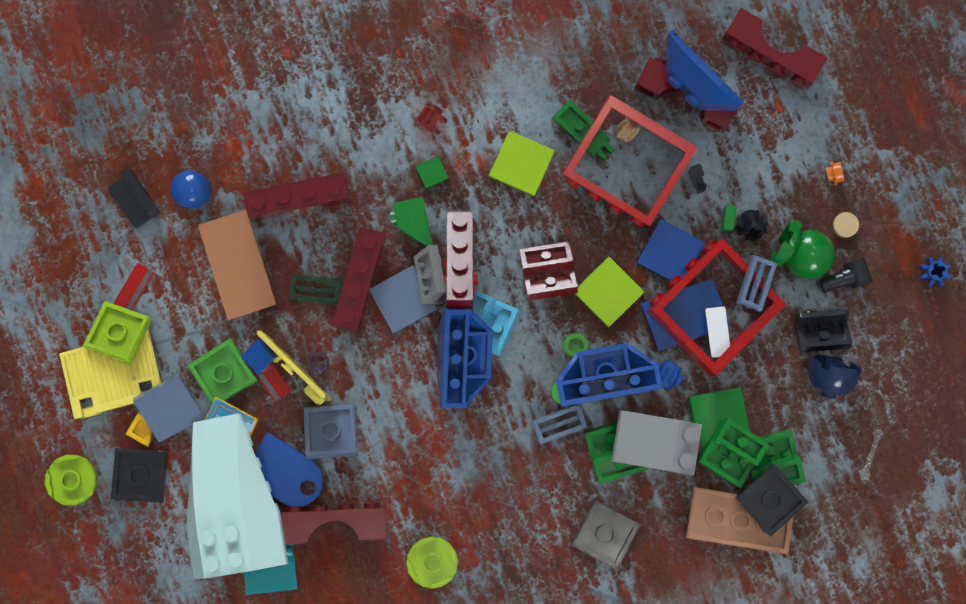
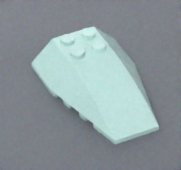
[186,413,288,579]

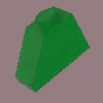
[390,197,433,248]

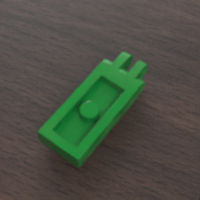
[552,100,615,161]

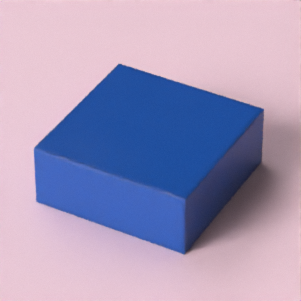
[241,338,278,375]

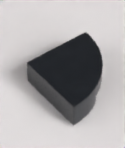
[688,164,707,194]

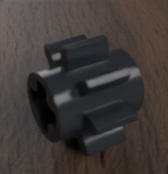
[736,210,768,241]

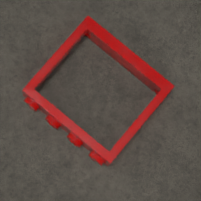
[562,95,698,228]
[646,238,786,377]

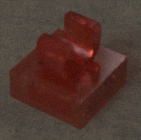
[413,104,447,134]

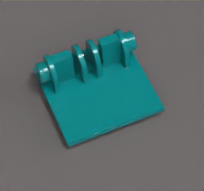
[244,544,298,595]

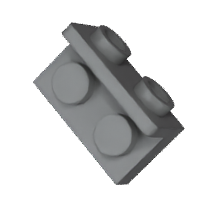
[414,245,446,305]

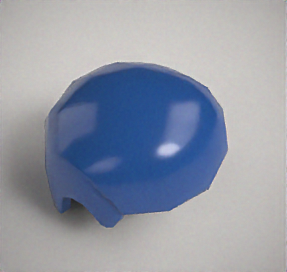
[170,170,212,209]

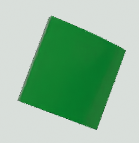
[687,387,750,447]
[696,418,770,488]
[583,421,648,484]
[749,429,806,485]

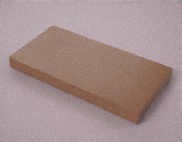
[198,209,277,321]
[685,487,794,555]

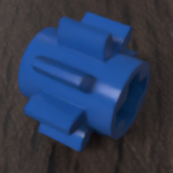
[918,257,951,288]
[658,359,684,391]

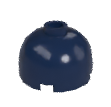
[808,355,862,399]

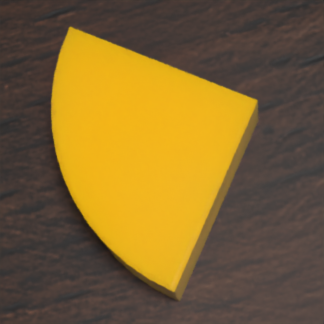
[126,412,153,447]

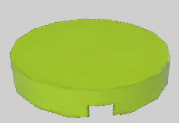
[45,455,98,505]
[406,536,458,589]

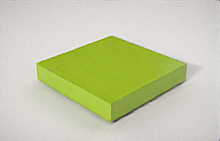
[489,130,555,197]
[574,257,644,328]
[83,301,152,365]

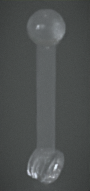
[859,429,884,480]

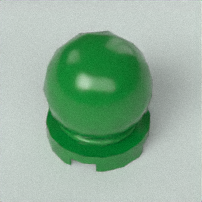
[770,218,836,280]

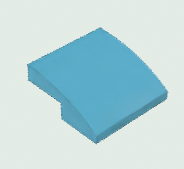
[473,290,521,357]

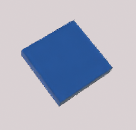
[636,219,705,281]

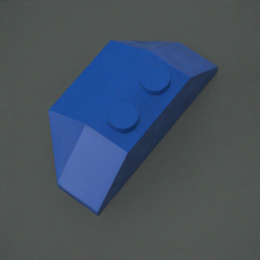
[665,29,744,111]
[437,308,493,408]
[556,343,663,407]

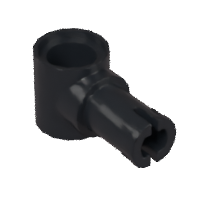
[819,258,873,293]

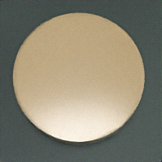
[832,212,859,238]

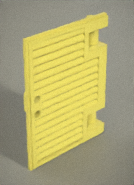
[59,329,161,419]
[257,330,332,406]

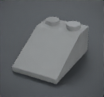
[611,410,702,476]

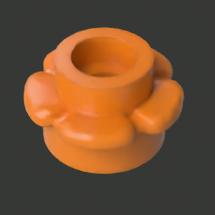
[826,161,844,186]

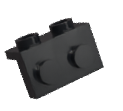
[795,309,852,353]

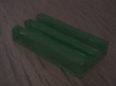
[289,274,343,305]

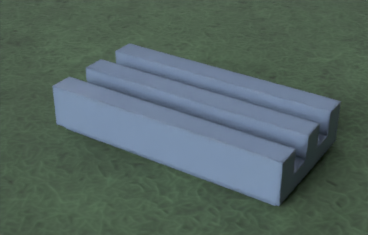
[736,255,778,312]
[531,404,588,445]

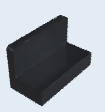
[108,167,161,228]

